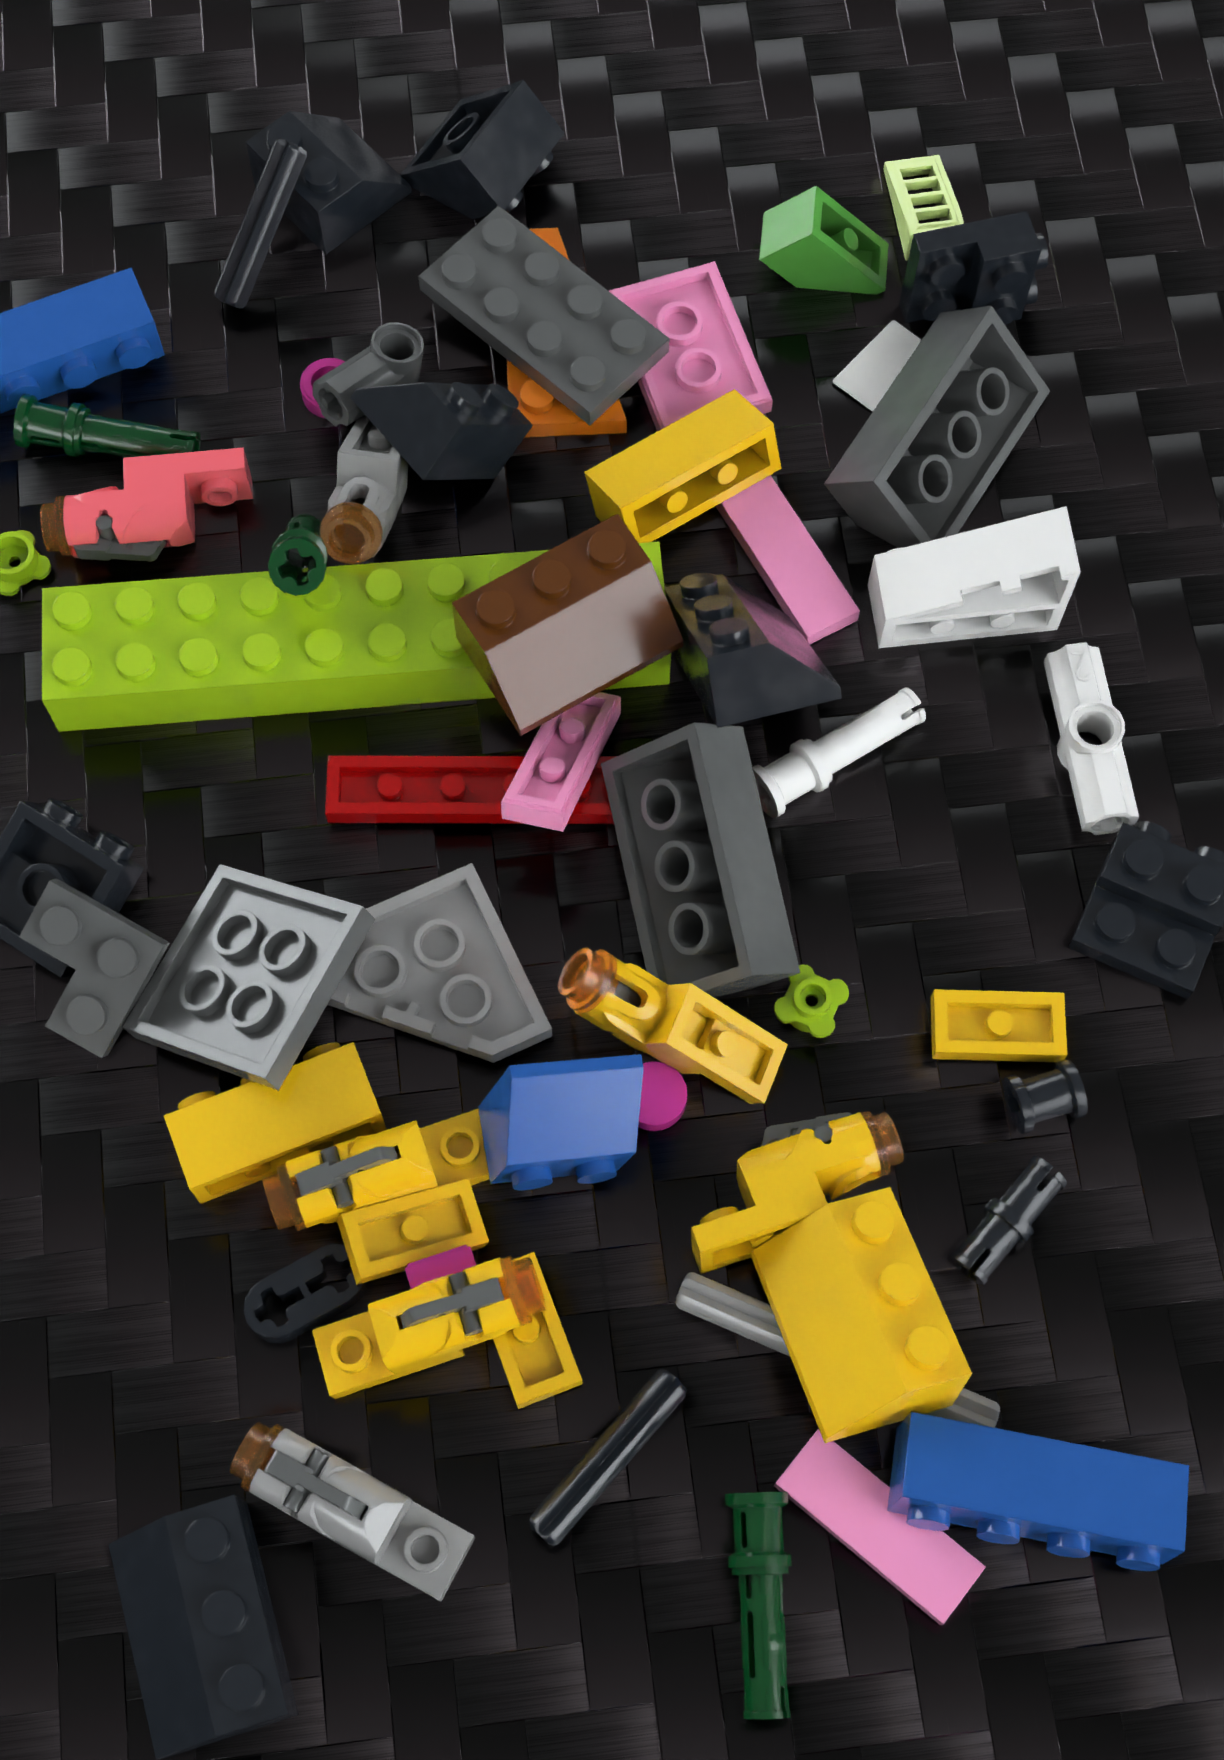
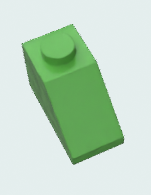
[759,186,889,295]

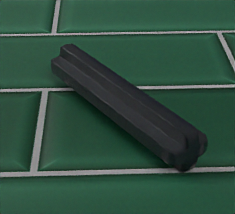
[214,138,307,308]
[529,1368,687,1546]

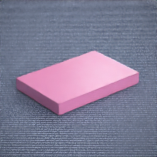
[609,261,773,431]

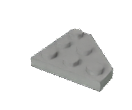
[327,863,553,1063]

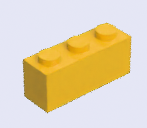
[584,389,782,543]
[163,1042,387,1204]

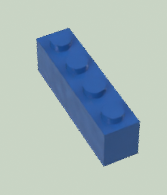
[0,268,165,414]
[887,1412,1189,1571]

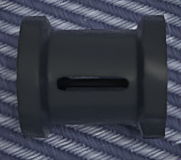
[1003,1059,1088,1134]

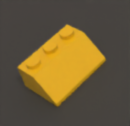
[751,1187,972,1443]

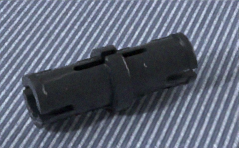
[949,1156,1067,1286]

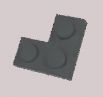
[19,879,170,1058]

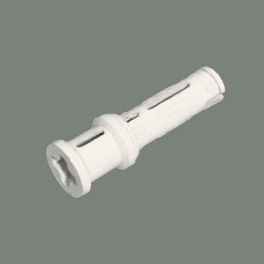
[752,687,926,818]

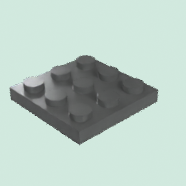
[122,864,375,1091]

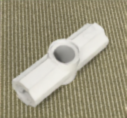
[1044,642,1139,835]

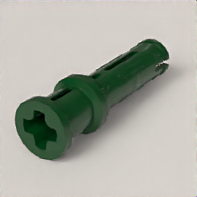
[13,394,201,458]
[268,513,328,596]
[725,1492,792,1719]

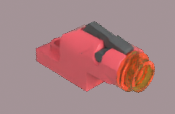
[40,447,253,562]

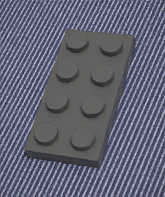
[418,205,670,425]

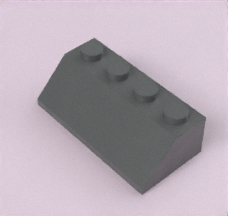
[824,306,1050,548]
[601,722,800,997]

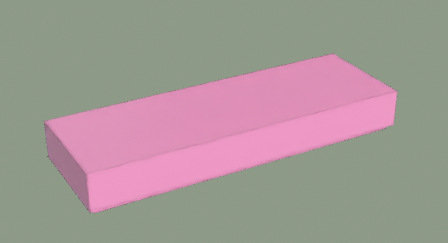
[716,475,860,645]
[501,692,621,832]
[774,1429,986,1625]

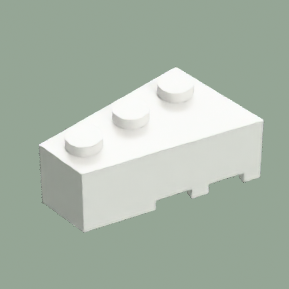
[868,506,1081,648]

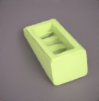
[883,155,964,261]

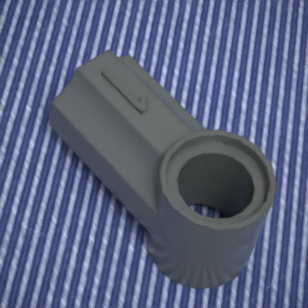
[313,322,424,427]

